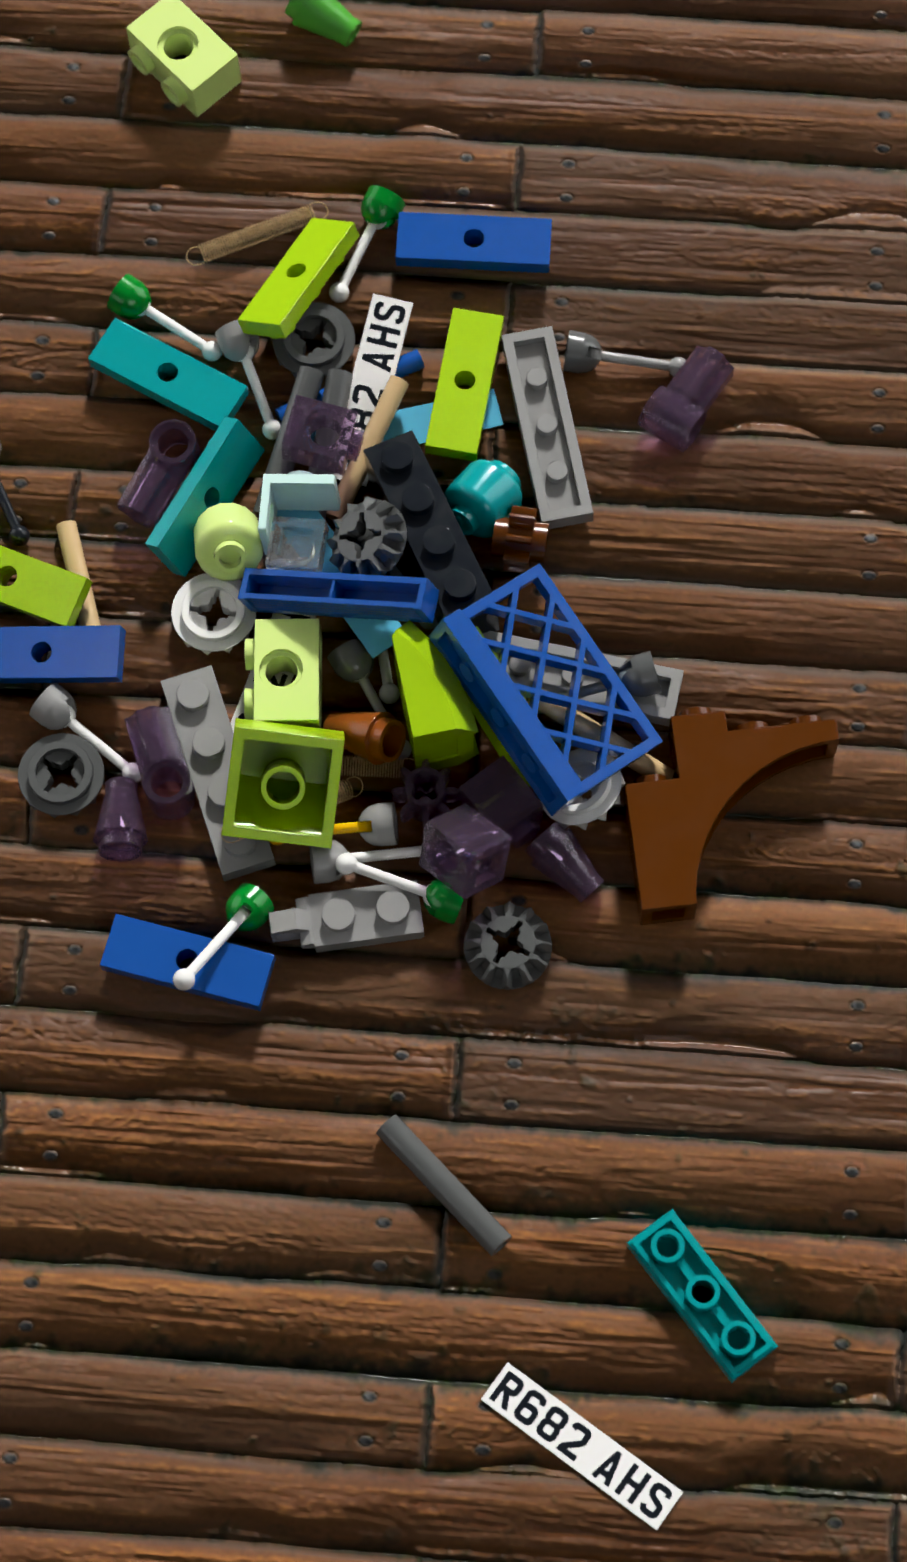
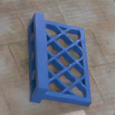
[428,563,663,816]

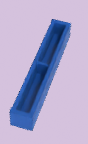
[238,568,439,623]

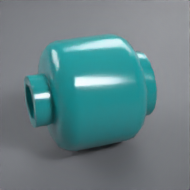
[445,459,522,538]

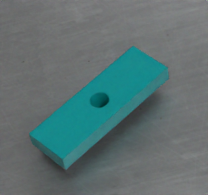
[88,318,249,432]
[145,416,265,577]
[627,1209,778,1384]

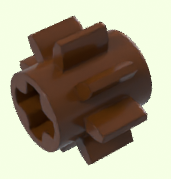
[491,505,549,573]

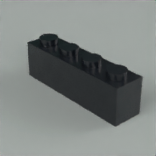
[364,430,500,634]

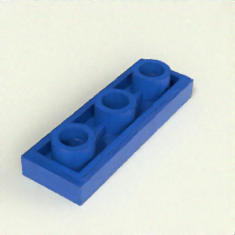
[395,212,552,273]
[0,625,126,683]
[100,914,276,1011]

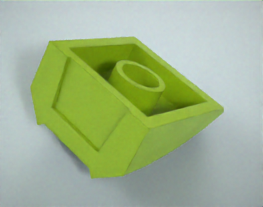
[392,620,479,773]

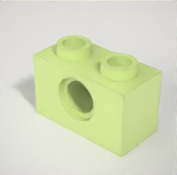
[126,0,242,117]
[244,618,322,728]

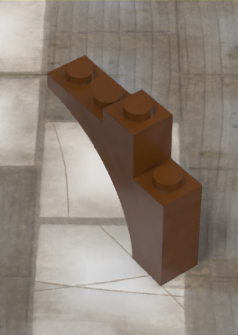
[623,707,839,925]

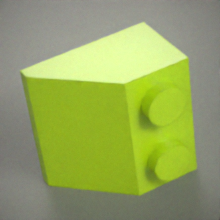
[221,718,345,849]

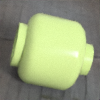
[194,503,263,581]

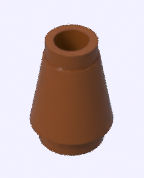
[323,711,406,765]

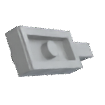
[269,880,425,953]

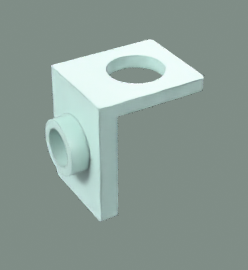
[258,470,341,555]

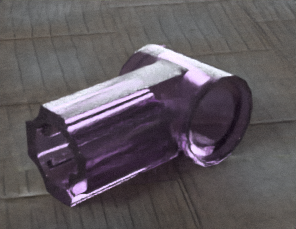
[638,345,734,452]
[117,419,202,528]
[124,706,196,820]

